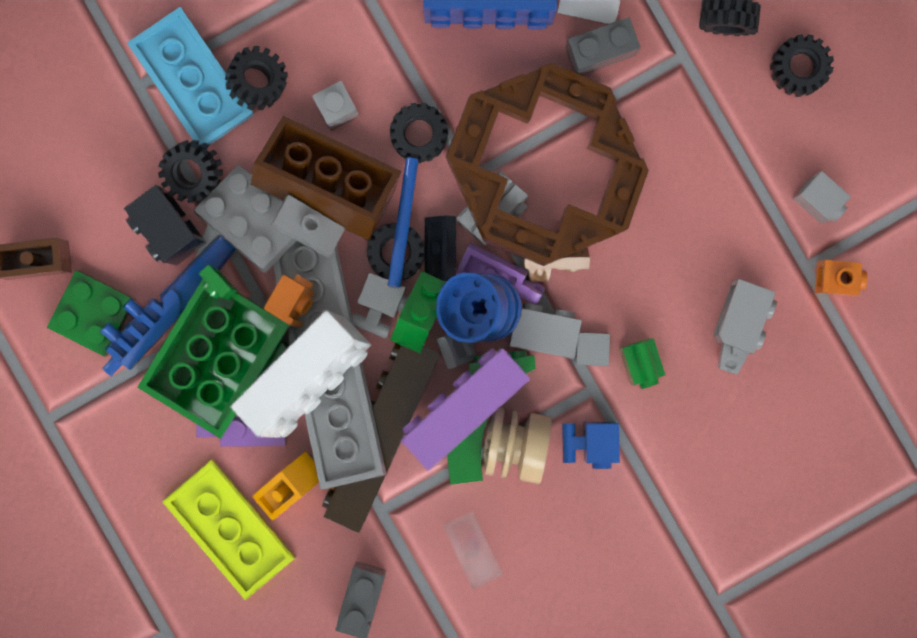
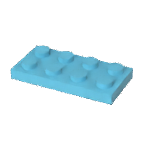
[127,7,254,146]

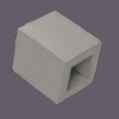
[312,81,359,131]
[792,171,851,224]

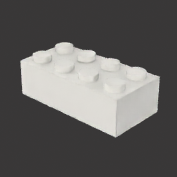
[231,310,371,438]

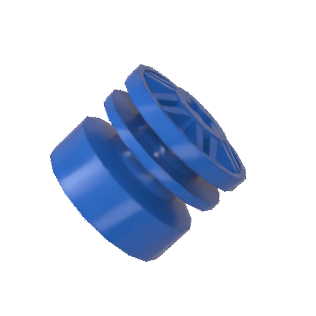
[436,273,522,343]

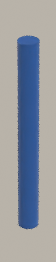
[387,158,419,288]

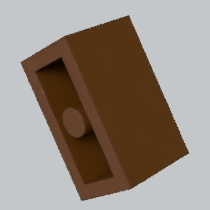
[0,238,72,280]

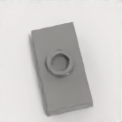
[271,195,345,258]

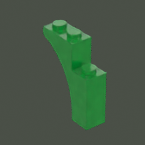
[447,350,536,485]

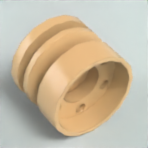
[483,407,552,484]

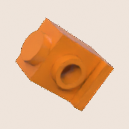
[815,260,868,296]
[263,274,315,328]

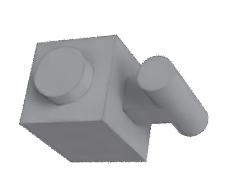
[352,273,409,339]

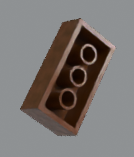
[251,116,401,240]

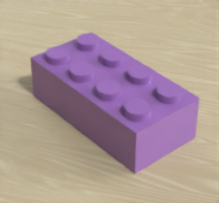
[401,348,530,471]

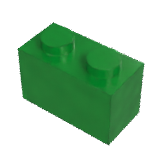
[390,271,446,353]

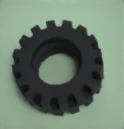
[390,103,448,163]
[367,222,425,281]

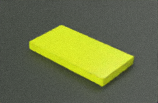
[162,459,296,600]

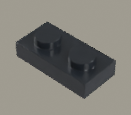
[425,215,456,282]

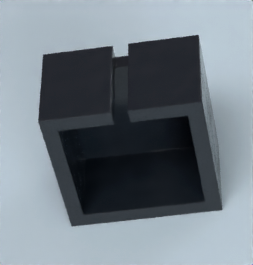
[124,185,207,266]

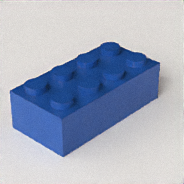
[423,0,557,30]

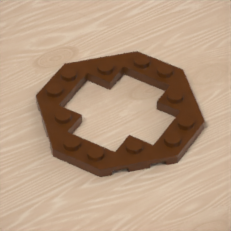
[445,63,649,266]

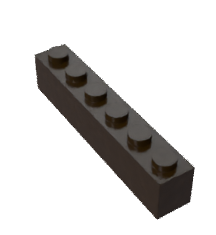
[322,343,441,533]

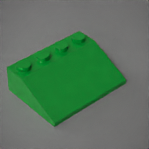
[137,279,290,439]

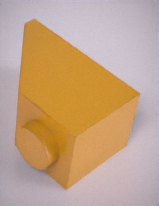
[252,451,319,521]

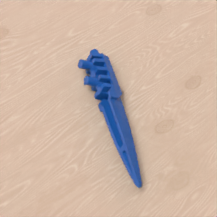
[100,235,236,377]

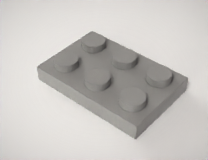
[194,165,297,273]

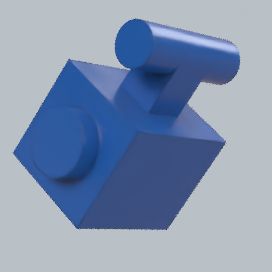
[562,422,620,469]

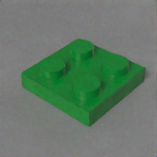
[46,270,136,357]

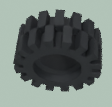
[699,0,761,36]
[770,34,834,97]
[225,46,288,110]
[158,140,223,203]

